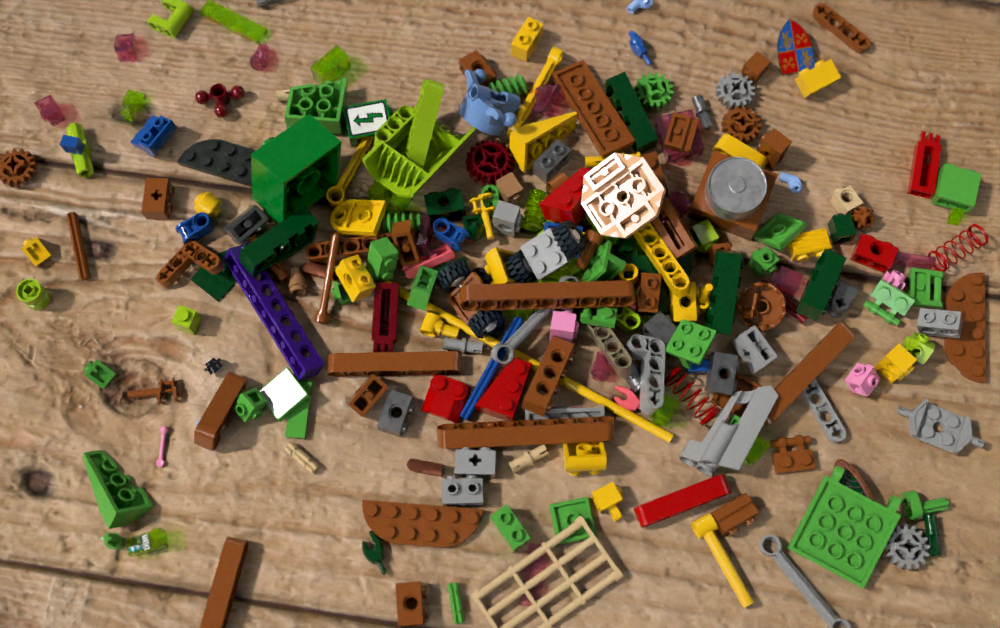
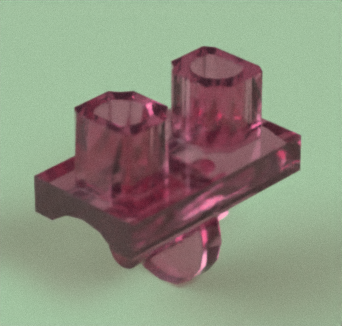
[532,83,563,117]

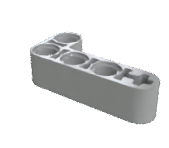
[624,334,665,416]

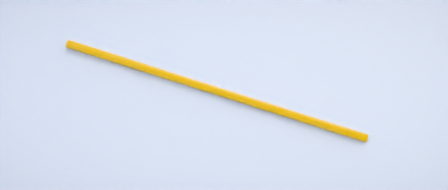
[368,272,674,443]

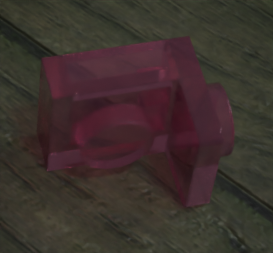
[114,33,137,62]

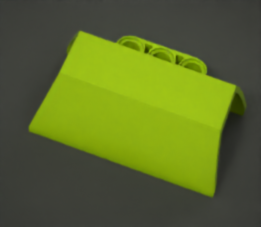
[362,105,477,198]

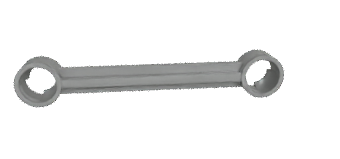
[491,275,579,364]
[758,535,851,628]

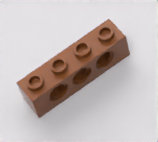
[521,335,575,417]

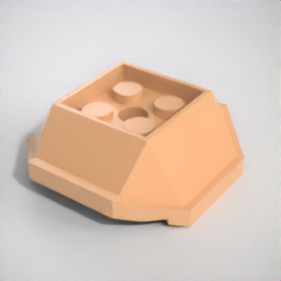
[581,152,666,239]

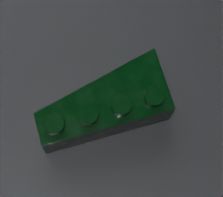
[604,71,659,154]

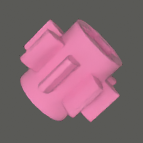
[883,270,907,290]

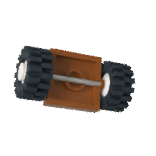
[436,260,506,339]

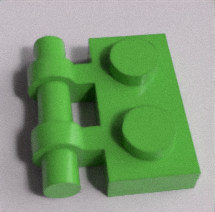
[863,278,916,326]

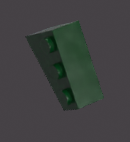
[795,249,847,321]

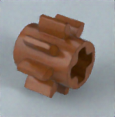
[851,206,875,230]

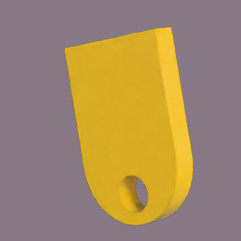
[330,199,388,236]

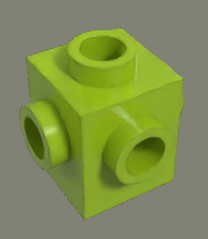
[902,331,935,365]

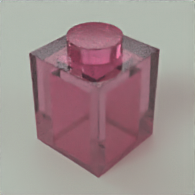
[770,266,803,297]

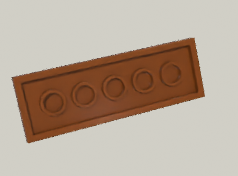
[552,60,635,159]

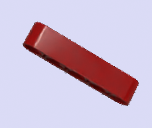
[633,474,732,528]

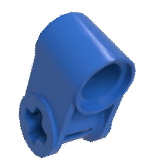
[175,212,214,244]
[433,218,470,251]

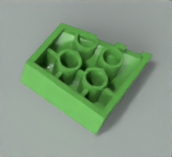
[284,77,347,134]

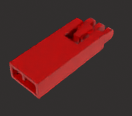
[907,131,942,199]

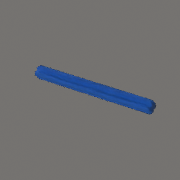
[460,316,524,421]

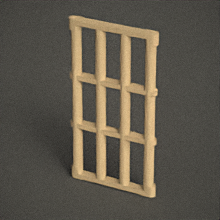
[470,516,624,628]

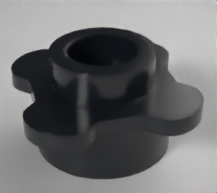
[204,358,223,375]

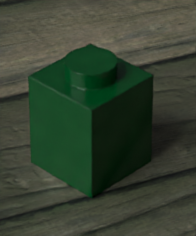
[827,213,857,244]

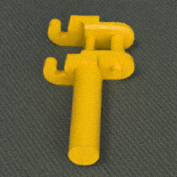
[469,193,496,240]
[696,283,713,315]

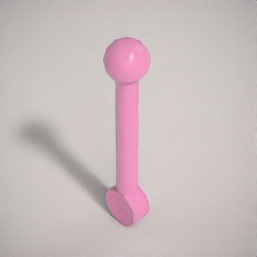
[156,426,168,467]

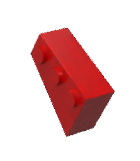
[539,167,592,225]
[475,357,532,421]

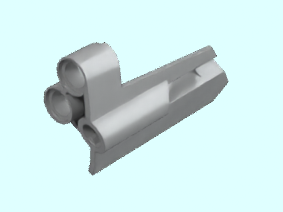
[679,385,778,476]

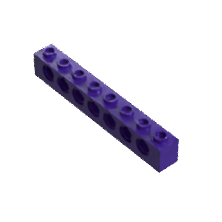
[223,244,325,381]

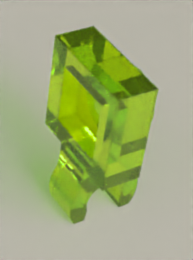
[120,89,147,121]

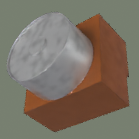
[687,150,778,241]

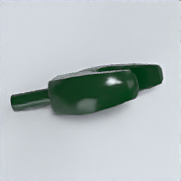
[362,531,387,575]

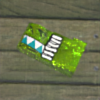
[126,527,169,557]

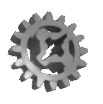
[715,72,755,109]
[884,524,930,570]

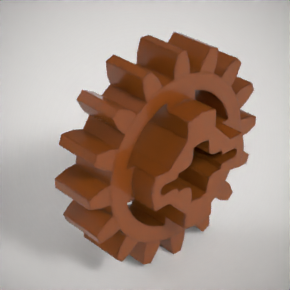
[721,106,762,144]
[0,148,38,188]

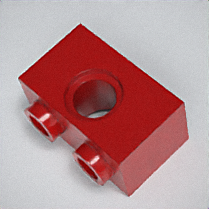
[850,234,898,273]

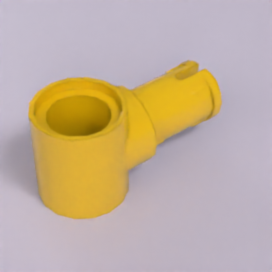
[420,313,460,339]

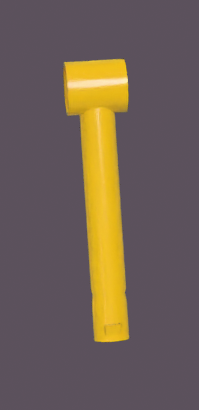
[691,513,754,608]

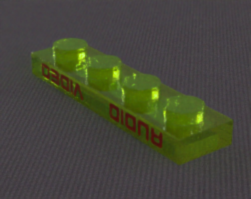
[199,0,268,45]

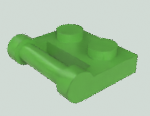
[908,268,944,310]
[580,307,618,328]

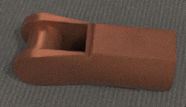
[302,261,337,281]
[407,459,444,477]

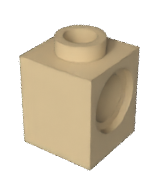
[830,185,863,215]

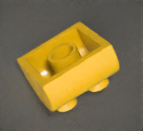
[485,247,518,284]
[562,441,607,476]

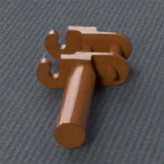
[128,378,179,404]

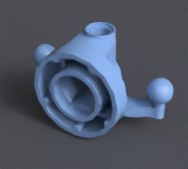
[458,69,520,135]

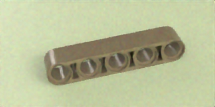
[575,308,633,377]

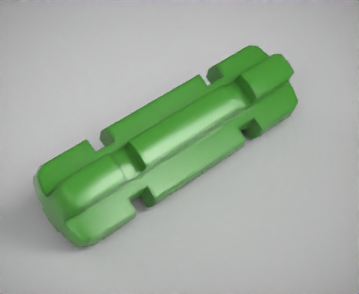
[448,582,465,624]

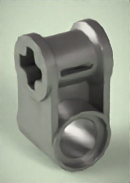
[828,279,859,318]

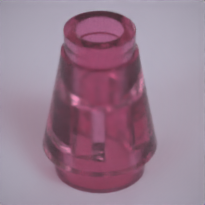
[250,43,269,71]
[591,351,610,381]

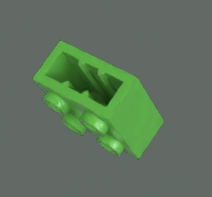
[931,164,982,214]

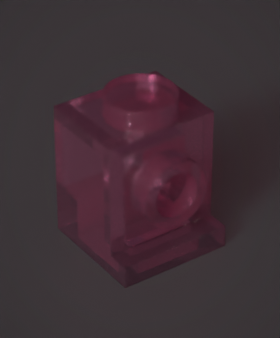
[34,94,66,126]

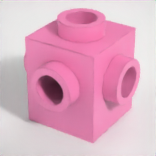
[845,363,881,397]

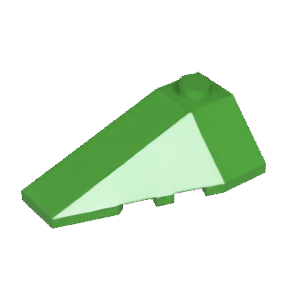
[83,450,153,529]

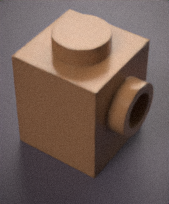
[496,172,523,204]

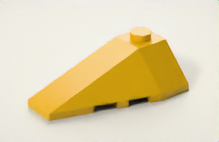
[509,112,578,172]

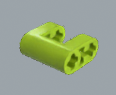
[146,0,194,39]

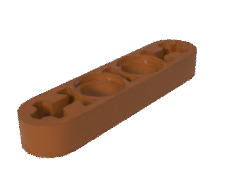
[812,3,871,54]

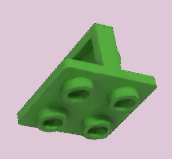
[583,240,626,281]
[665,319,717,369]

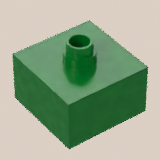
[251,114,341,223]

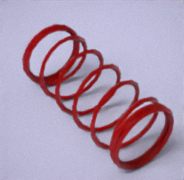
[928,224,988,272]
[664,366,720,426]

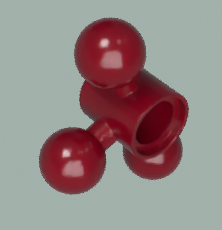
[195,83,245,118]

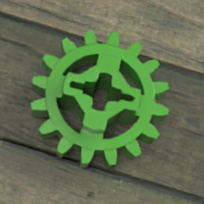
[634,72,674,110]

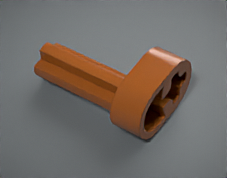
[575,230,605,271]

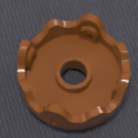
[736,282,787,331]

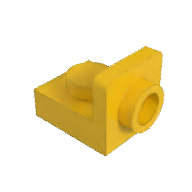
[21,237,52,267]

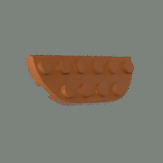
[944,272,986,384]
[362,500,483,548]

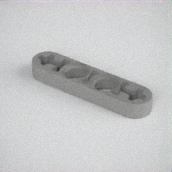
[801,379,846,444]

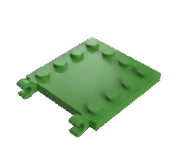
[787,466,902,589]

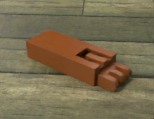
[652,197,698,260]

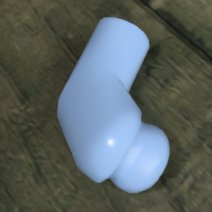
[627,0,653,14]
[779,172,803,193]

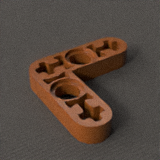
[156,241,224,288]

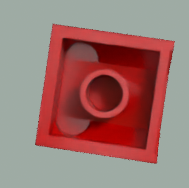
[421,374,471,423]

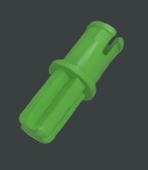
[101,532,126,550]

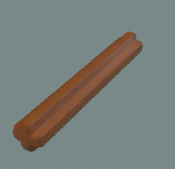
[66,212,91,281]

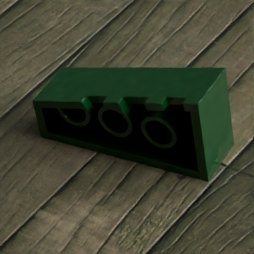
[239,206,319,277]
[704,249,744,335]

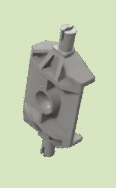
[896,399,985,455]

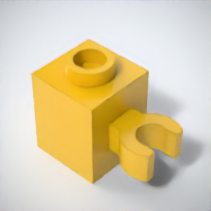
[590,482,624,522]

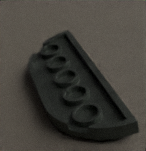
[177,139,256,187]

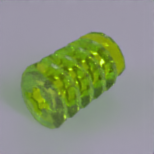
[521,189,547,231]

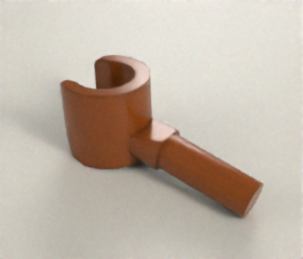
[743,292,759,319]

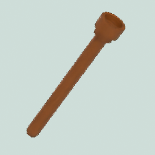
[314,233,340,324]

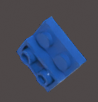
[131,115,177,157]

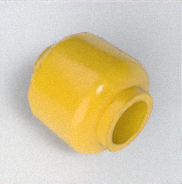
[193,192,222,219]

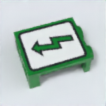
[343,99,393,147]

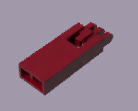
[371,282,400,352]

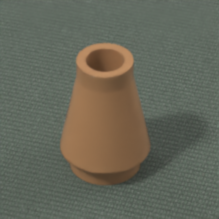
[288,267,307,297]

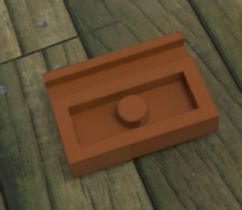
[663,112,699,154]

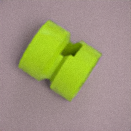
[16,278,51,310]

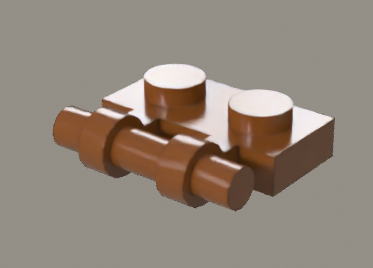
[770,435,816,475]

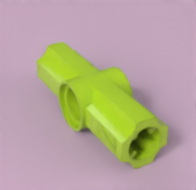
[66,123,95,178]

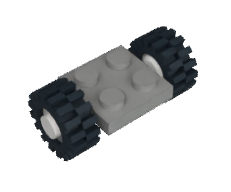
[506,220,587,283]

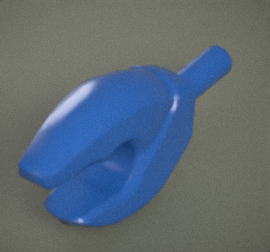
[628,30,652,66]

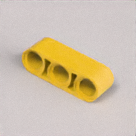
[713,134,768,169]

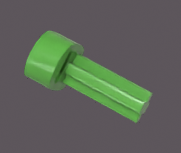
[901,490,949,520]

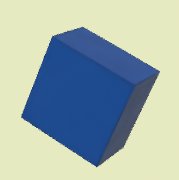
[59,135,85,155]

